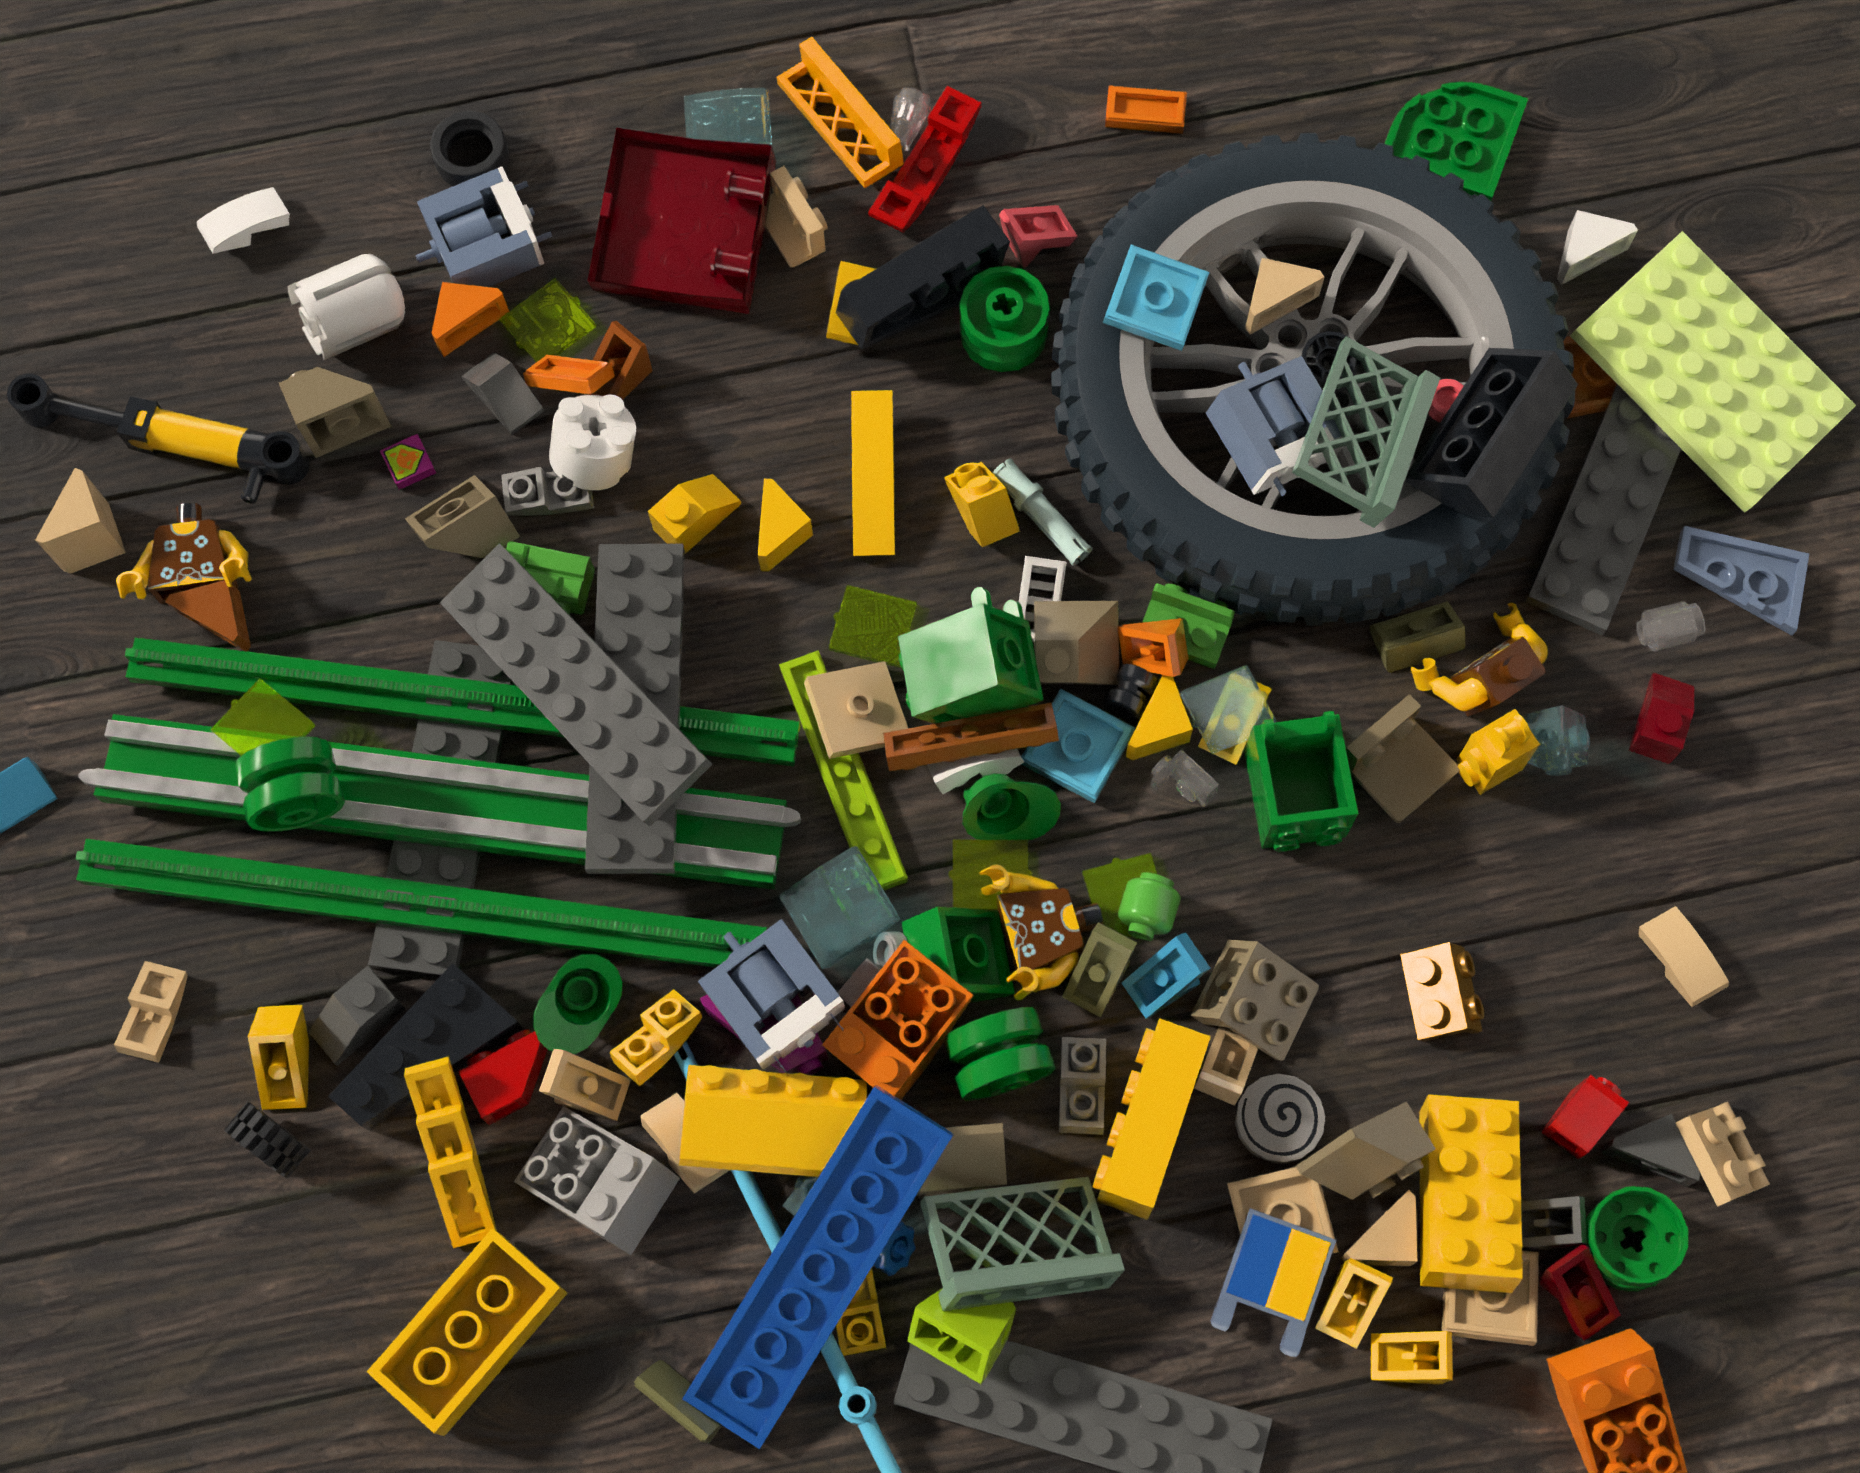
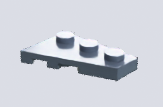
[1673,526,1809,636]

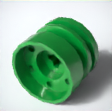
[1585,1186,1688,1292]

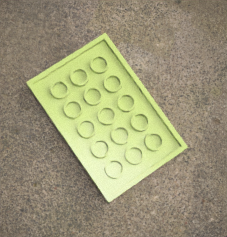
[1570,231,1856,513]

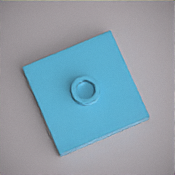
[1103,245,1210,351]
[1021,689,1135,803]

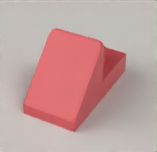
[999,205,1078,268]

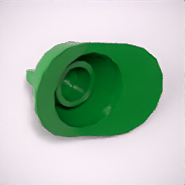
[962,773,1061,841]
[533,955,622,1054]

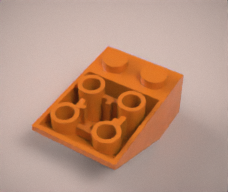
[822,940,974,1100]
[1547,1328,1688,1473]

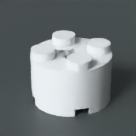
[549,394,636,490]

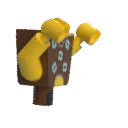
[116,503,252,604]
[1411,603,1548,717]
[980,864,1104,1000]

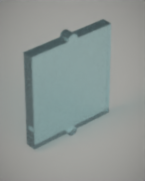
[1180,665,1277,754]

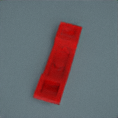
[868,86,982,233]

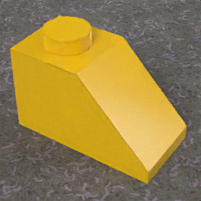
[648,474,741,554]
[248,1005,309,1110]

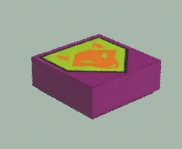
[380,434,436,490]

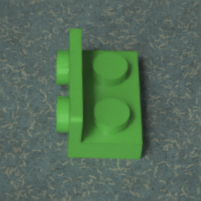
[1142,584,1235,669]

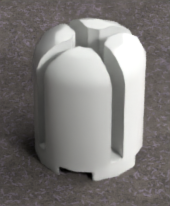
[287,254,405,360]

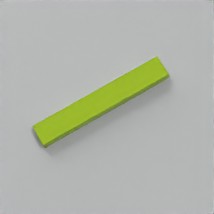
[779,650,908,896]

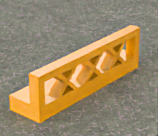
[776,37,904,188]

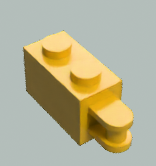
[1457,709,1540,795]

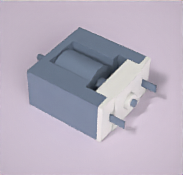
[415,167,552,287]
[1206,356,1343,497]
[698,919,845,1073]

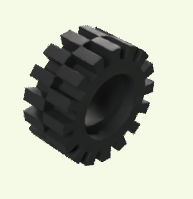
[224,1101,311,1179]

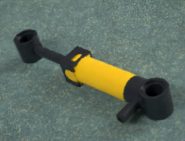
[7,374,310,504]

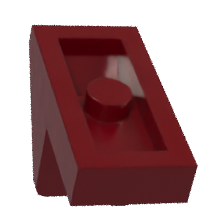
[1539,1244,1621,1341]

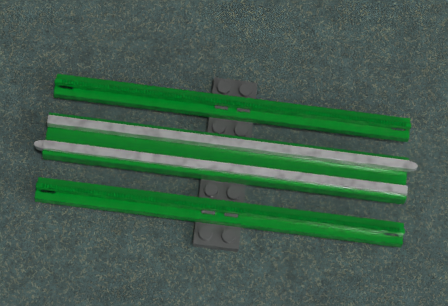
[75,637,801,978]

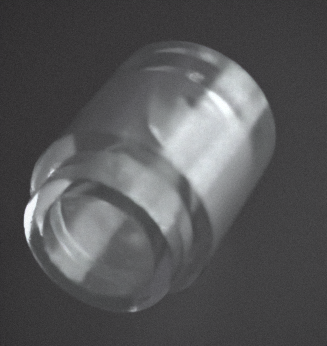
[1637,601,1705,652]

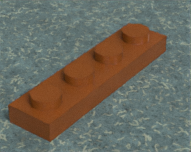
[883,703,1059,771]

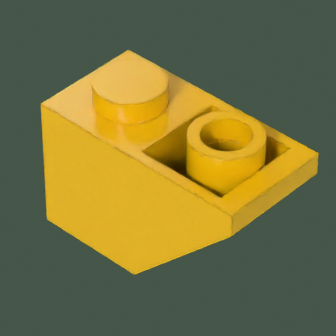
[944,462,1020,547]

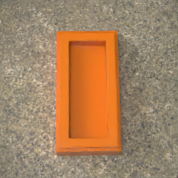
[1105,86,1187,134]
[523,355,615,395]

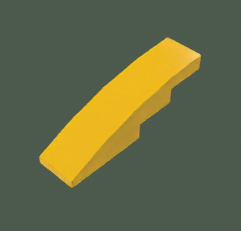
[851,390,895,556]
[404,1057,497,1248]

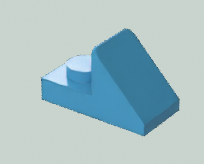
[1122,932,1211,1019]

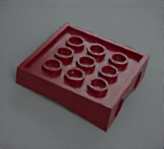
[587,128,777,314]

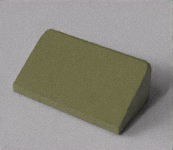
[1369,601,1466,672]
[634,1360,723,1443]

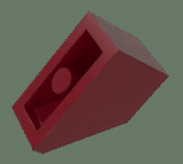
[1628,672,1694,764]

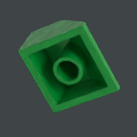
[901,906,1015,1003]

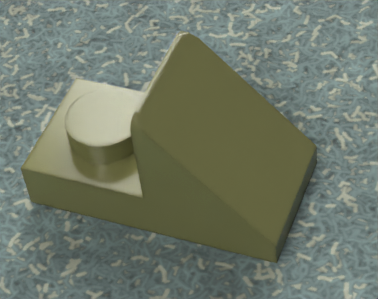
[1062,922,1137,1017]

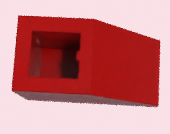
[458,1029,547,1125]
[1541,1075,1629,1160]

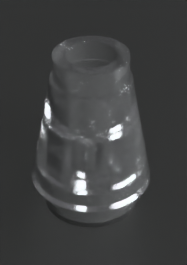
[890,87,931,151]

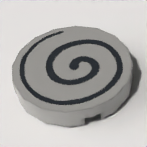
[1235,1074,1325,1165]

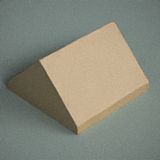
[35,468,126,574]

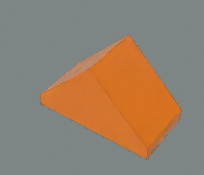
[432,282,510,357]
[1117,618,1189,677]

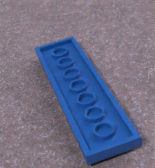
[682,1085,954,1449]

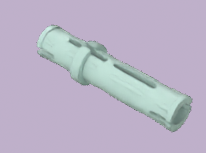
[993,458,1093,566]

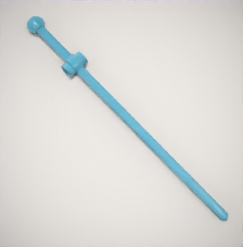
[674,1041,902,1473]

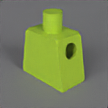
[907,1289,1016,1384]

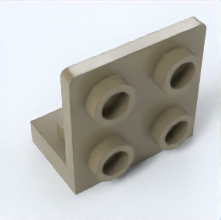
[1346,694,1460,823]
[1190,940,1319,1061]

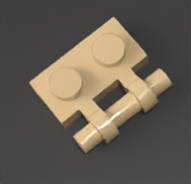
[1676,1102,1770,1207]

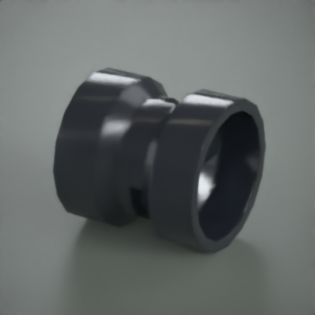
[1104,664,1159,722]

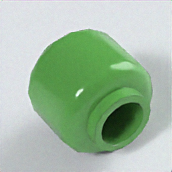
[1118,872,1181,941]

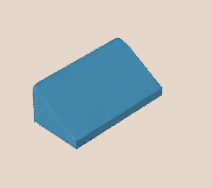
[0,757,58,834]

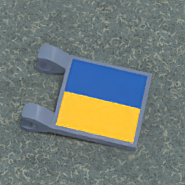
[1211,1208,1336,1357]

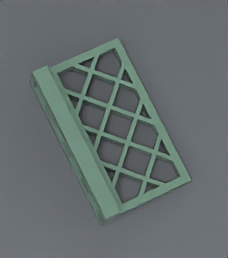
[1292,336,1440,528]
[920,1177,1125,1311]

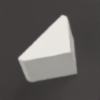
[1557,210,1638,285]

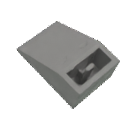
[514,1106,680,1255]

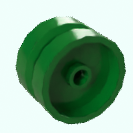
[960,266,1050,372]
[234,737,345,832]
[943,1007,1056,1101]

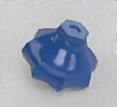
[873,1221,916,1276]

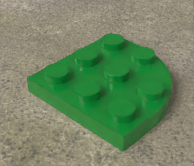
[1384,82,1528,201]

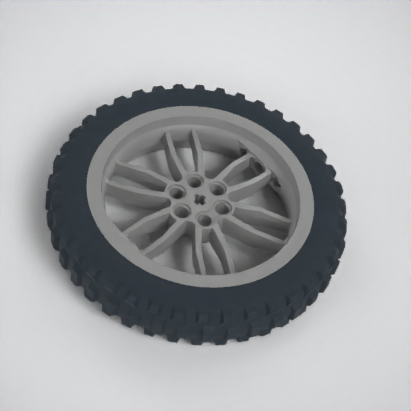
[1051,133,1575,626]

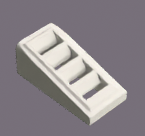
[1019,556,1067,642]

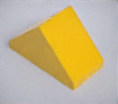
[758,479,813,571]
[1126,675,1193,760]
[1315,1258,1393,1349]
[1371,1331,1453,1384]

